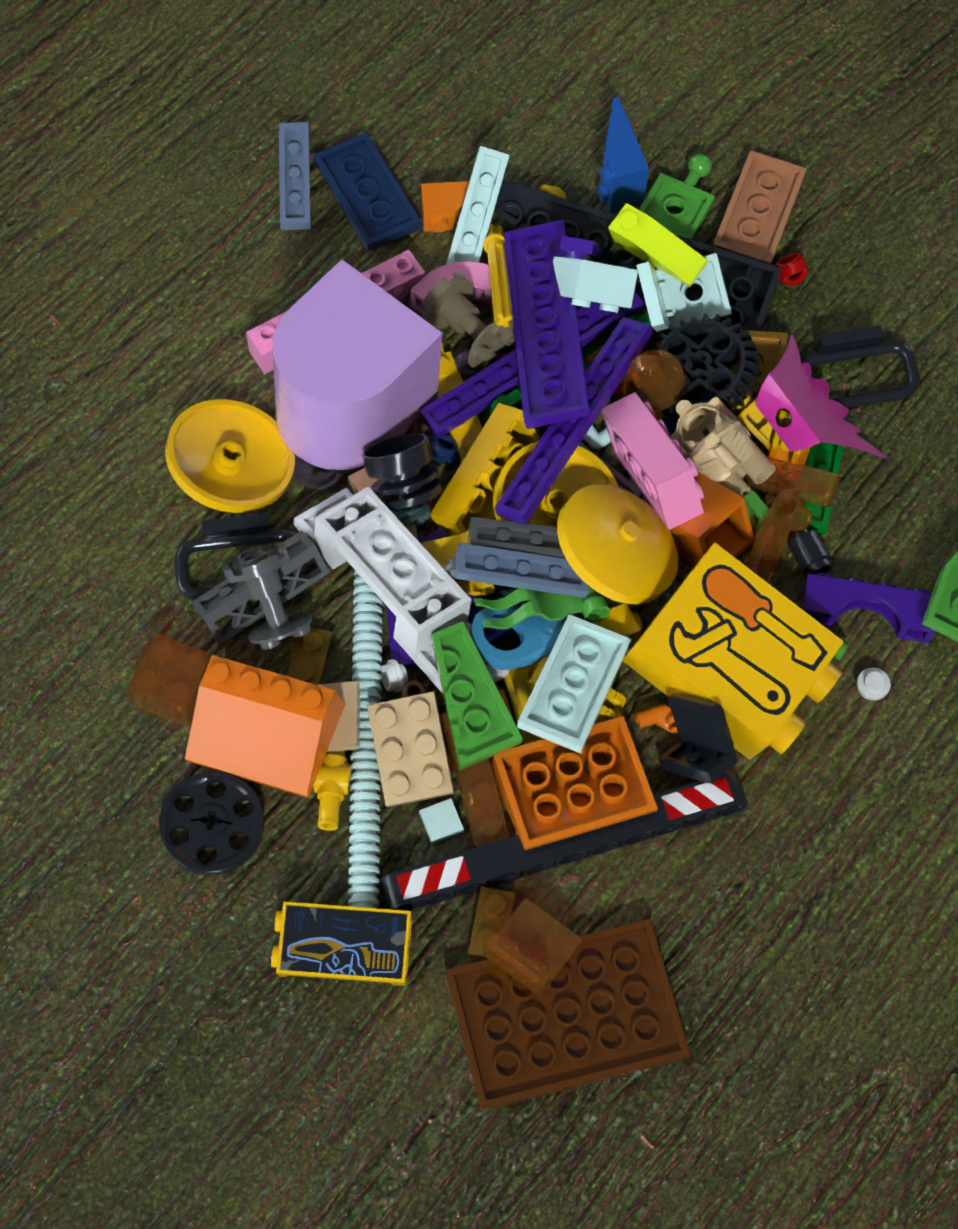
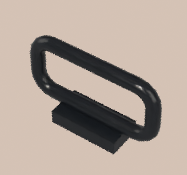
[801,325,920,408]
[174,513,307,601]

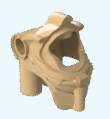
[670,397,776,497]

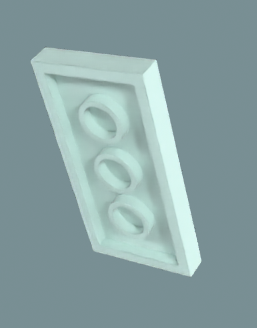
[517,614,631,754]

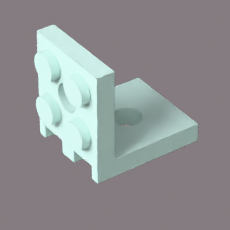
[636,253,732,334]

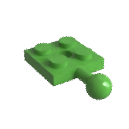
[639,154,715,240]

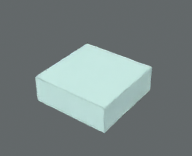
[419,798,464,844]

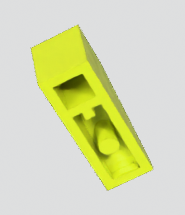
[608,203,708,287]

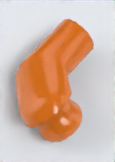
[634,704,678,733]

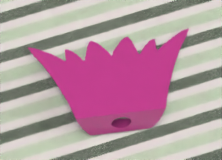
[756,334,886,458]

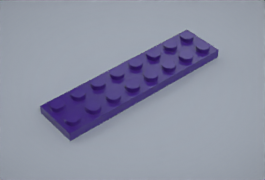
[504,219,591,429]

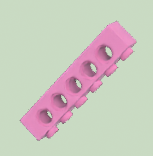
[246,249,425,375]

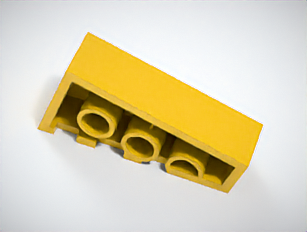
[430,403,540,537]

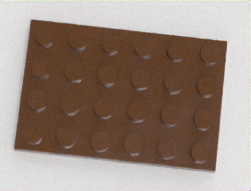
[445,919,691,1112]

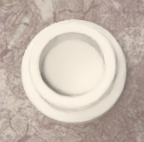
[380,659,408,693]
[856,668,891,700]

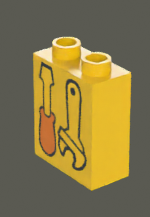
[623,542,844,760]

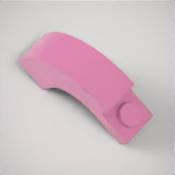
[411,261,493,314]

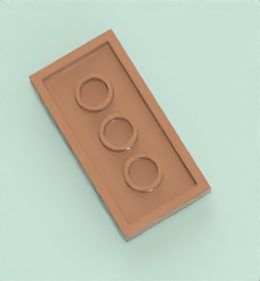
[713,150,807,265]

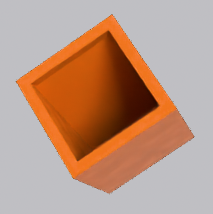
[647,471,755,567]

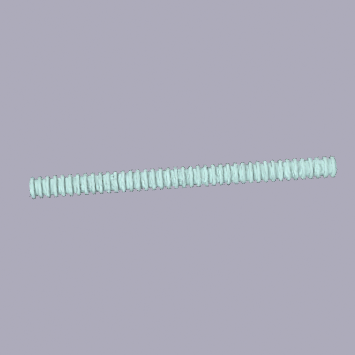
[348,570,383,908]

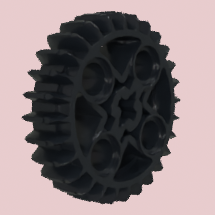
[643,313,761,422]

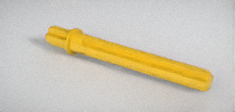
[483,224,513,328]

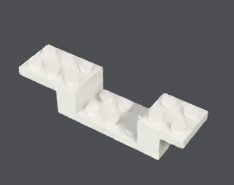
[294,487,509,693]

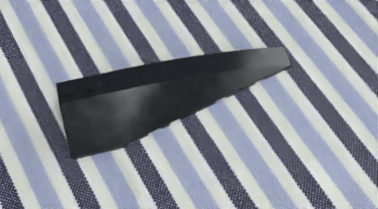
[493,179,783,349]

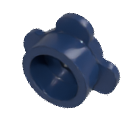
[429,435,459,464]

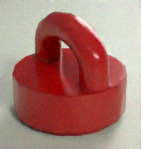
[775,253,808,286]

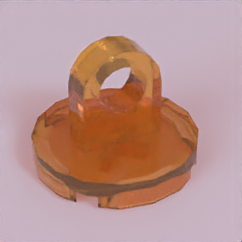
[621,350,685,412]

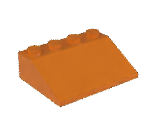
[185,655,345,798]
[492,716,658,850]

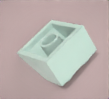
[553,256,638,313]

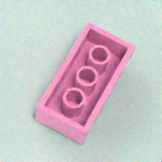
[601,392,704,530]

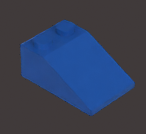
[597,97,649,213]

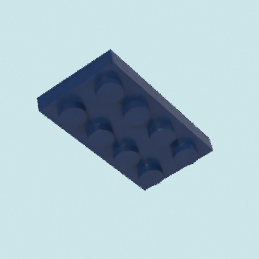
[313,132,422,252]

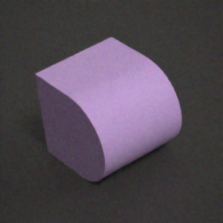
[273,260,443,470]

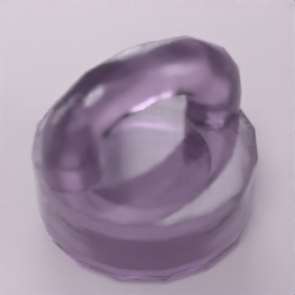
[454,347,484,380]

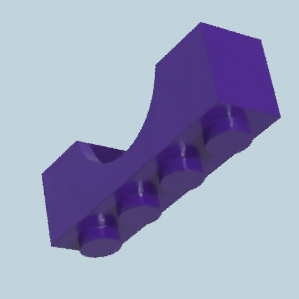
[800,573,936,643]

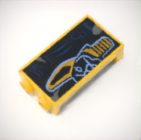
[271,902,413,986]

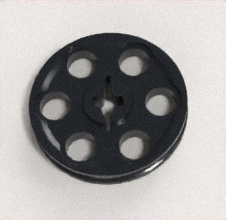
[159,772,264,875]

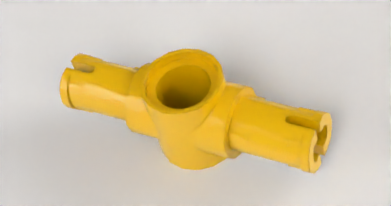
[314,750,351,831]

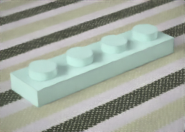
[446,146,510,265]

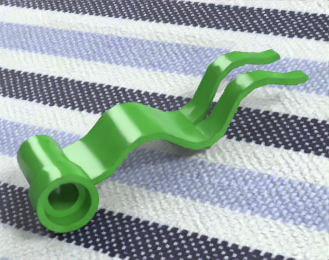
[474,586,610,629]

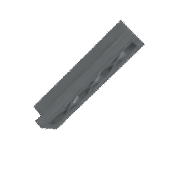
[468,517,566,559]
[191,530,330,645]

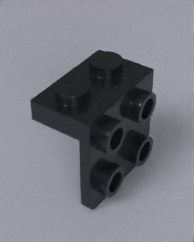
[658,693,738,784]

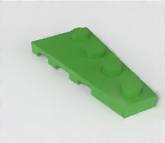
[431,621,523,770]

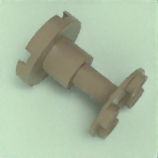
[419,272,515,369]

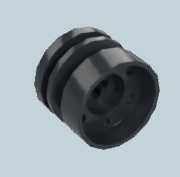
[362,433,443,511]

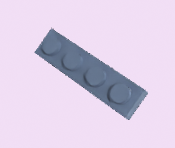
[279,122,311,230]
[455,543,589,598]

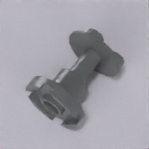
[222,542,313,650]

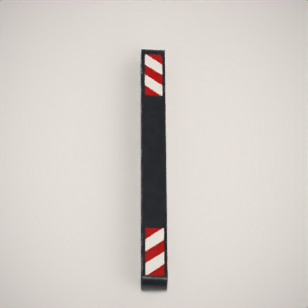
[380,772,748,911]

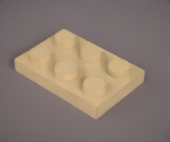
[367,691,455,807]

